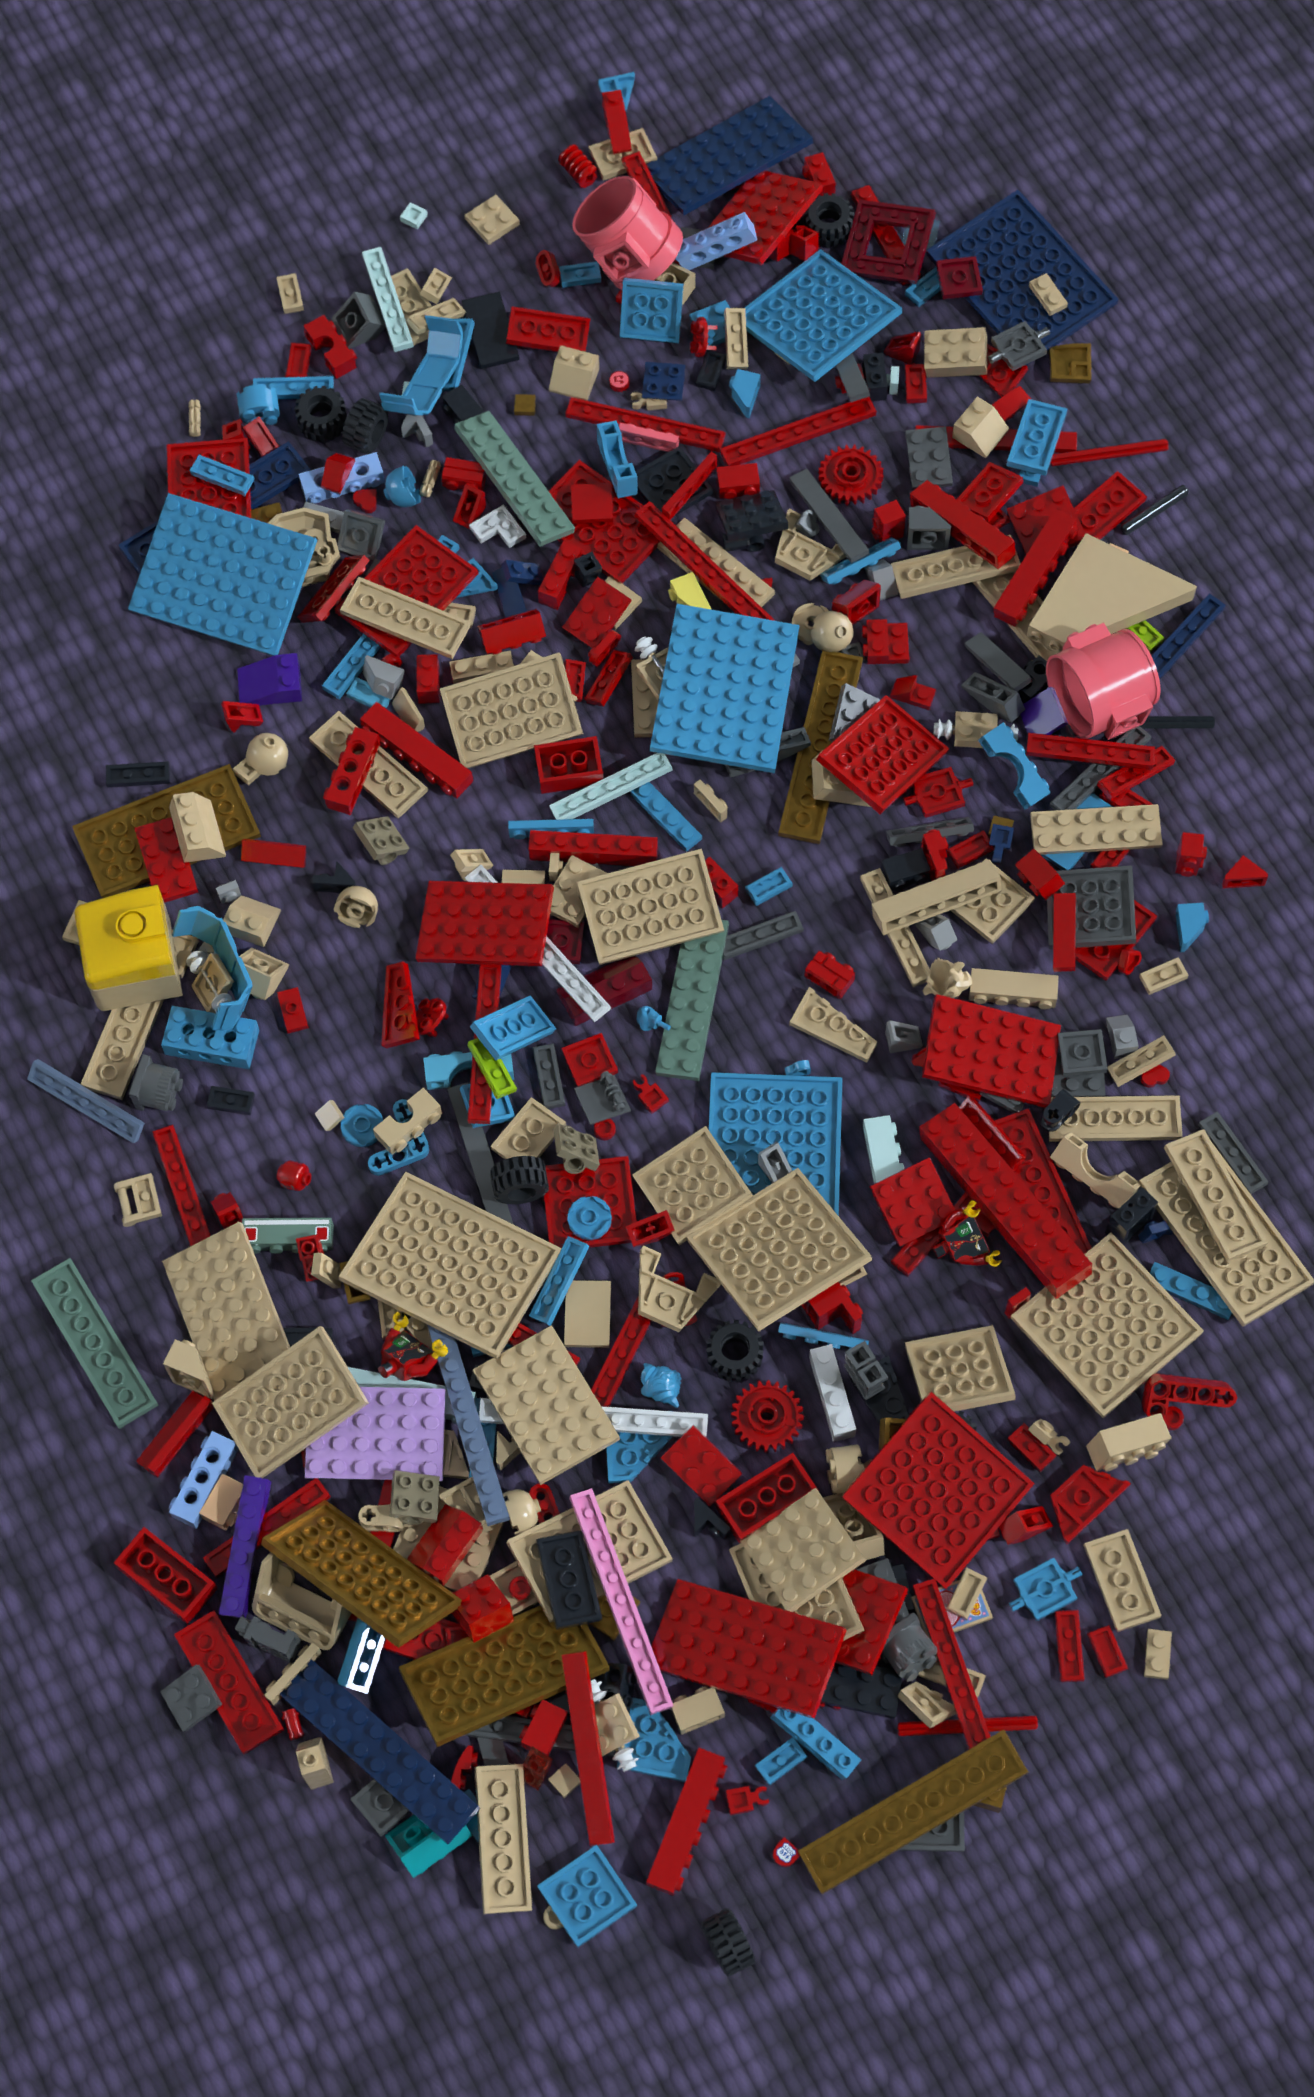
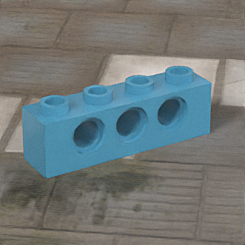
[770,1708,861,1780]

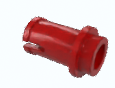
[281,1708,304,1740]

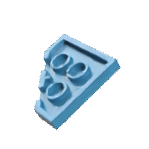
[607,1411,673,1483]
[617,1698,691,1782]

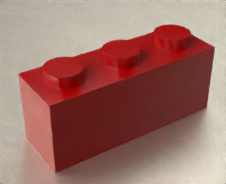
[478,609,546,655]

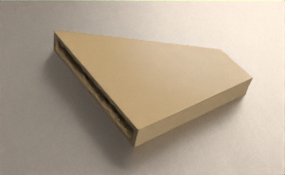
[1027,533,1197,652]

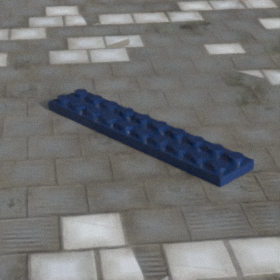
[118,441,311,575]
[279,1659,480,1845]

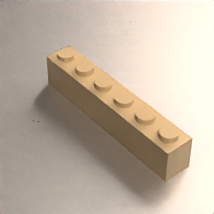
[872,860,1002,935]

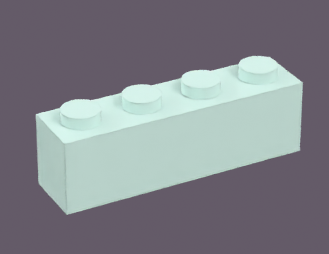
[863,1115,904,1209]

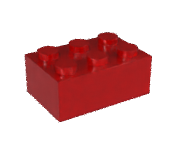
[534,736,603,794]

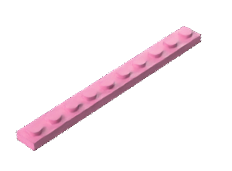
[569,1488,673,1715]

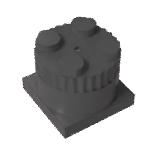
[129,1054,183,1111]
[880,1613,938,1682]

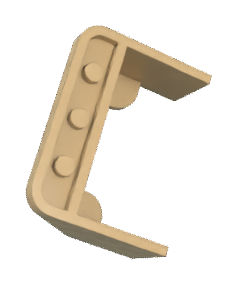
[252,1552,352,1650]

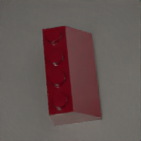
[556,955,652,1026]

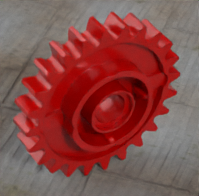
[818,444,883,505]
[731,1380,804,1453]

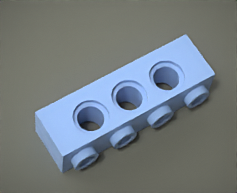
[676,212,757,270]
[299,452,385,503]
[169,1431,239,1529]

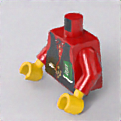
[932,1201,1002,1266]
[378,1312,448,1381]

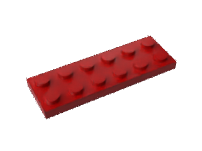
[174,1610,284,1755]

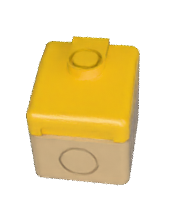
[74,885,183,1011]

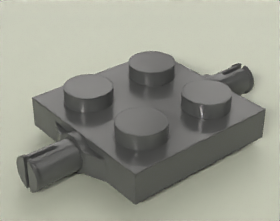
[988,321,1050,371]

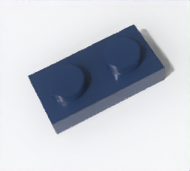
[501,560,544,586]

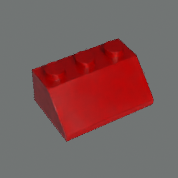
[407,1504,483,1587]

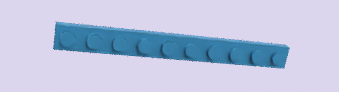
[322,535,460,700]

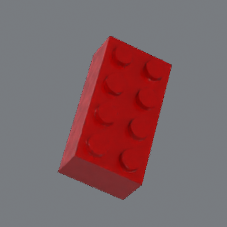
[716,1453,818,1544]
[114,1527,218,1625]

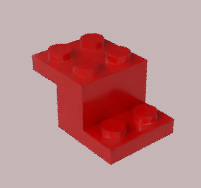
[801,1282,863,1334]

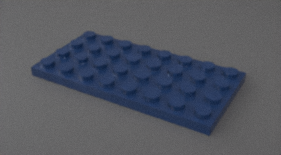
[646,96,813,215]

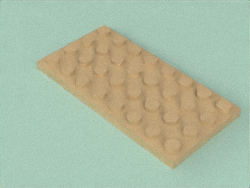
[1139,1140,1314,1327]
[162,1222,290,1420]

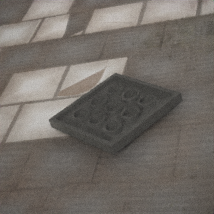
[1047,866,1136,949]

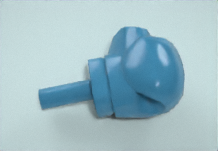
[636,1006,671,1031]

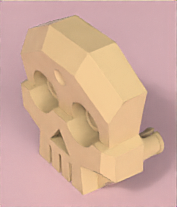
[268,508,340,587]

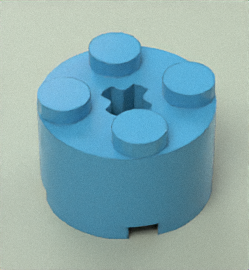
[237,384,280,425]

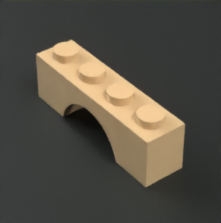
[1050,1132,1141,1208]

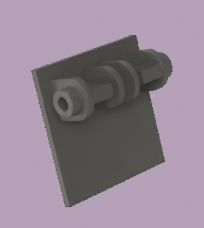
[574,1071,631,1125]

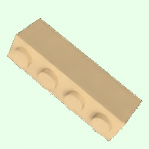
[969,968,1059,1009]

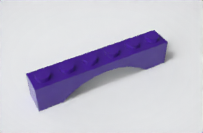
[219,1475,272,1618]

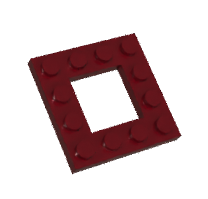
[841,199,936,284]

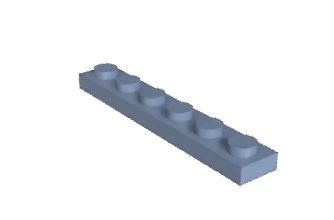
[27,1059,145,1143]

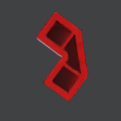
[768,225,819,262]

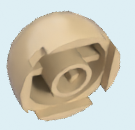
[811,611,853,652]
[246,733,288,776]
[334,886,378,928]
[502,1489,541,1536]

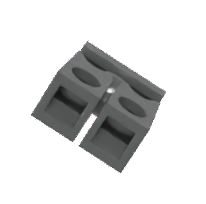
[844,1341,888,1400]
[235,1616,302,1663]

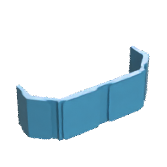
[379,315,463,415]
[172,906,253,1030]

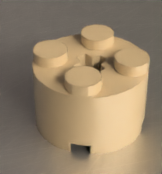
[825,1445,864,1494]

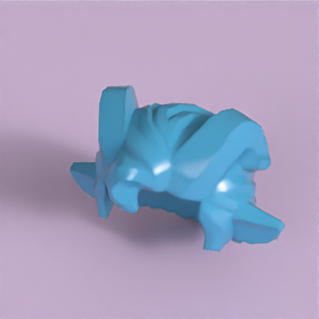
[641,1363,681,1408]

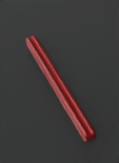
[1050,439,1169,466]
[897,1716,1038,1736]

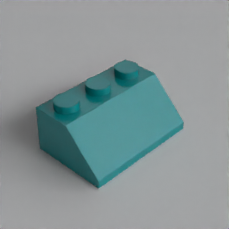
[385,1815,473,1878]

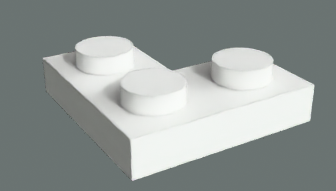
[469,505,526,548]

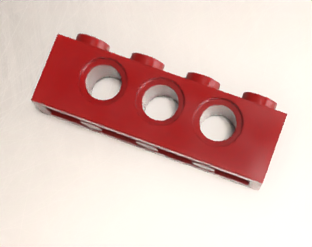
[323,727,381,815]

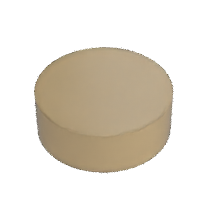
[544,1906,563,1930]

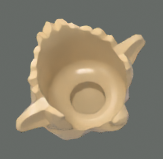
[923,958,972,998]

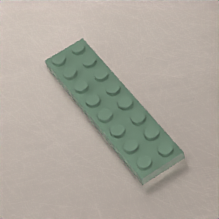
[454,411,575,546]
[656,920,729,1081]
[31,1258,158,1429]

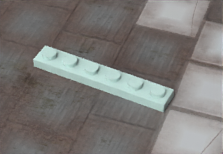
[362,247,414,352]
[549,753,672,820]

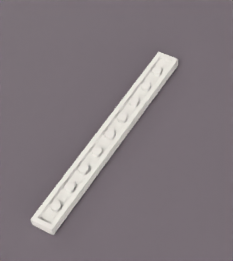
[465,865,611,1022]
[479,1398,708,1437]

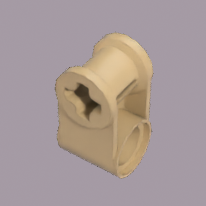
[359,1504,403,1532]

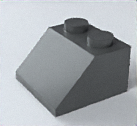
[332,292,386,349]
[907,506,951,550]

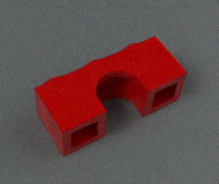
[303,315,357,379]
[538,541,582,610]

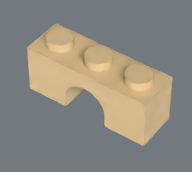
[373,1088,442,1155]

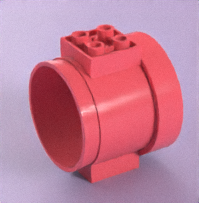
[572,176,683,290]
[1046,623,1160,740]

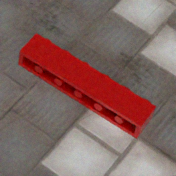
[910,480,1016,569]
[994,509,1078,627]
[360,701,473,799]
[529,830,658,866]
[646,1747,728,1896]

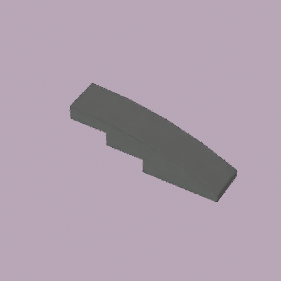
[725,727,811,778]

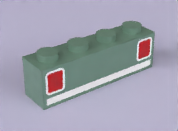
[242,1218,334,1254]

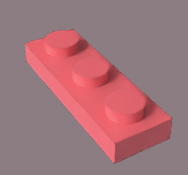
[619,423,679,452]

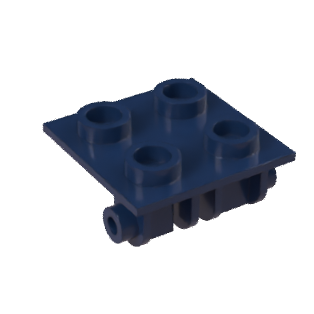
[642,362,685,401]

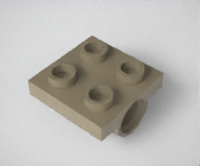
[353,816,410,865]
[553,1123,600,1174]
[390,1470,440,1525]

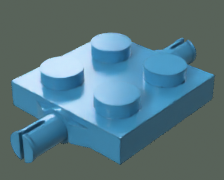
[1009,1558,1082,1621]

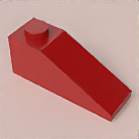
[602,90,632,154]

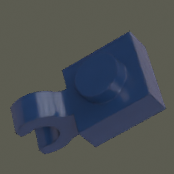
[989,824,1014,863]
[1138,1220,1174,1243]

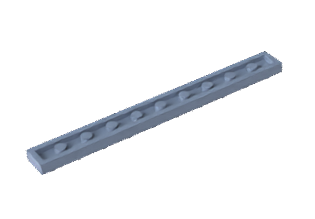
[427,1325,510,1526]

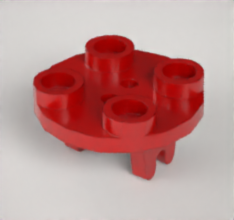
[690,317,717,358]
[416,998,449,1038]

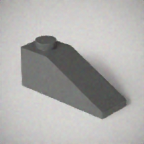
[961,672,1025,723]

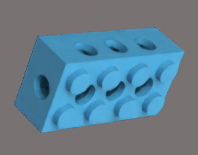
[161,1006,259,1069]

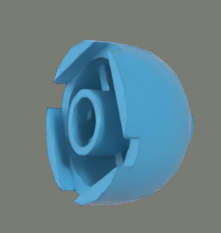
[384,466,421,508]

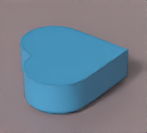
[784,1060,811,1076]

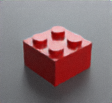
[452,1574,514,1643]

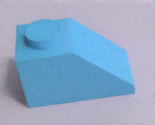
[729,369,761,419]
[1175,903,1209,952]

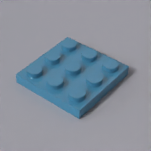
[620,278,684,343]
[537,1845,637,1948]

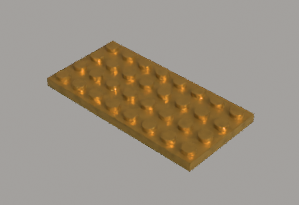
[72,764,261,898]
[261,1500,462,1648]
[399,1605,610,1747]

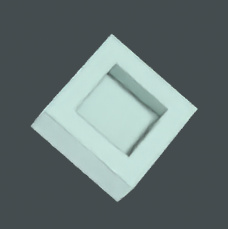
[400,203,427,229]
[886,366,899,395]

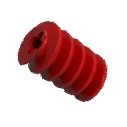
[558,144,597,188]

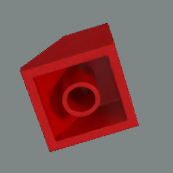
[832,579,881,625]

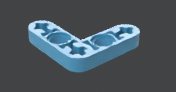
[368,1099,429,1176]

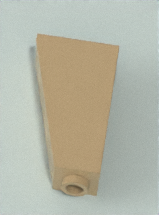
[296,1737,334,1790]

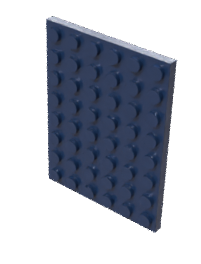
[926,189,1119,366]

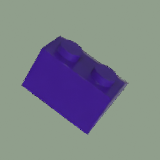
[237,653,302,705]

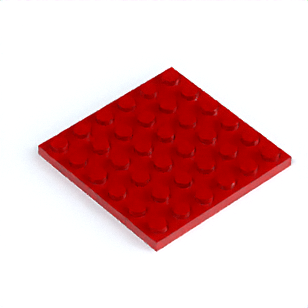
[841,1392,1035,1589]

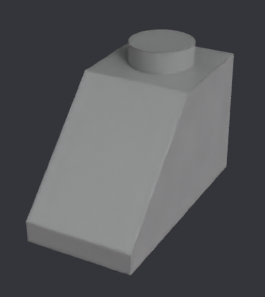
[363,655,404,699]
[915,914,957,951]
[1106,1015,1139,1059]

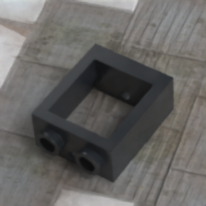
[1105,1187,1158,1245]

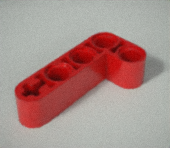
[1142,1374,1237,1419]

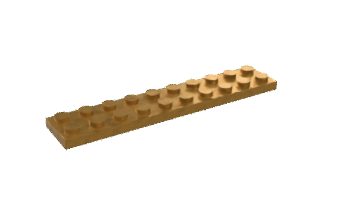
[778,650,863,844]
[798,1729,1029,1894]

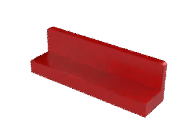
[137,1391,214,1478]

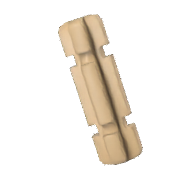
[189,399,201,437]
[420,460,441,498]

